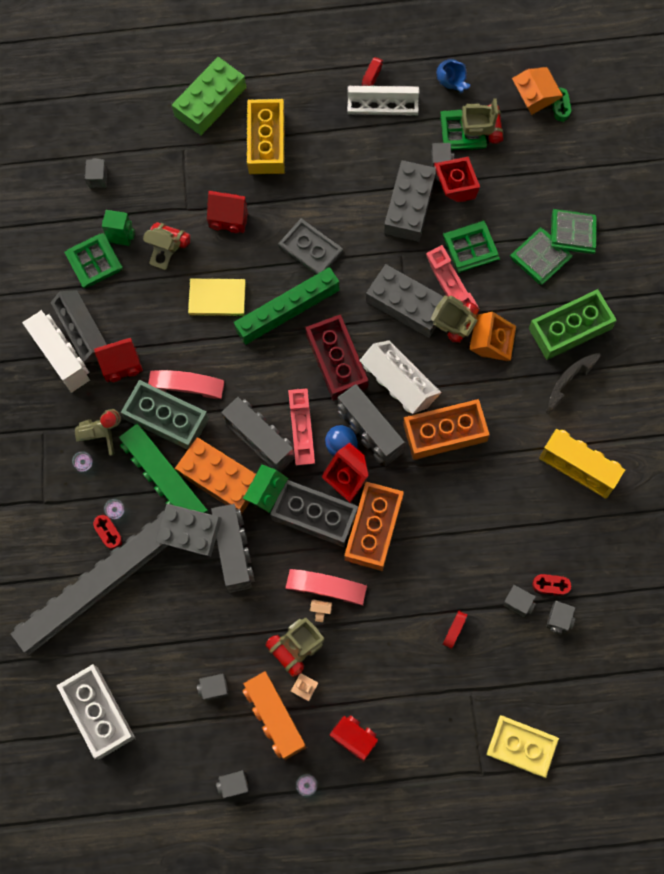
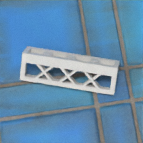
[348,86,419,115]

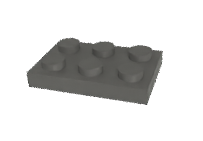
[156,504,222,556]

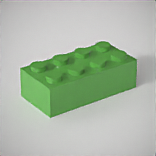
[172,57,246,135]
[529,289,617,360]

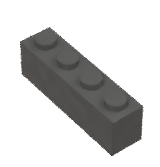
[51,290,107,363]

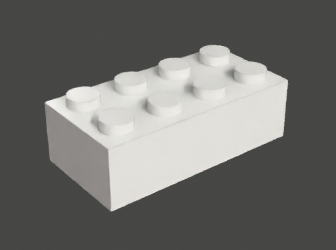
[22,310,90,393]
[359,341,441,414]
[57,665,135,760]

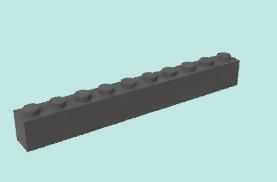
[11,511,168,655]

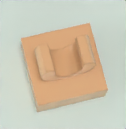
[310,600,332,622]
[291,673,318,701]

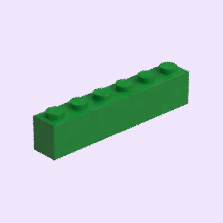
[234,267,340,345]
[119,424,209,514]

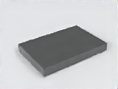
[278,218,343,275]

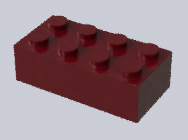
[305,314,368,401]

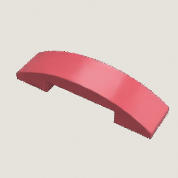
[426,245,479,308]
[148,370,224,399]
[288,388,315,466]
[286,569,367,606]

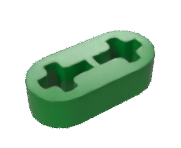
[552,88,571,122]

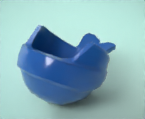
[436,59,470,93]
[325,425,361,457]

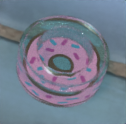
[72,451,93,472]
[104,499,124,519]
[296,775,317,796]

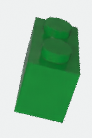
[102,210,135,246]
[243,464,288,513]

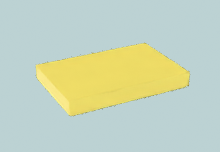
[188,279,246,316]
[486,715,559,778]

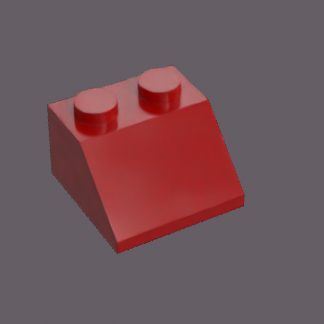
[434,157,480,202]
[207,191,248,233]
[94,338,143,382]
[322,443,368,502]
[330,715,378,762]

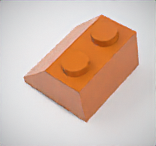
[512,67,563,115]
[470,312,516,361]

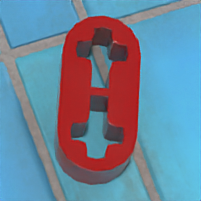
[362,57,383,86]
[93,515,122,550]
[532,574,571,596]
[443,611,467,649]

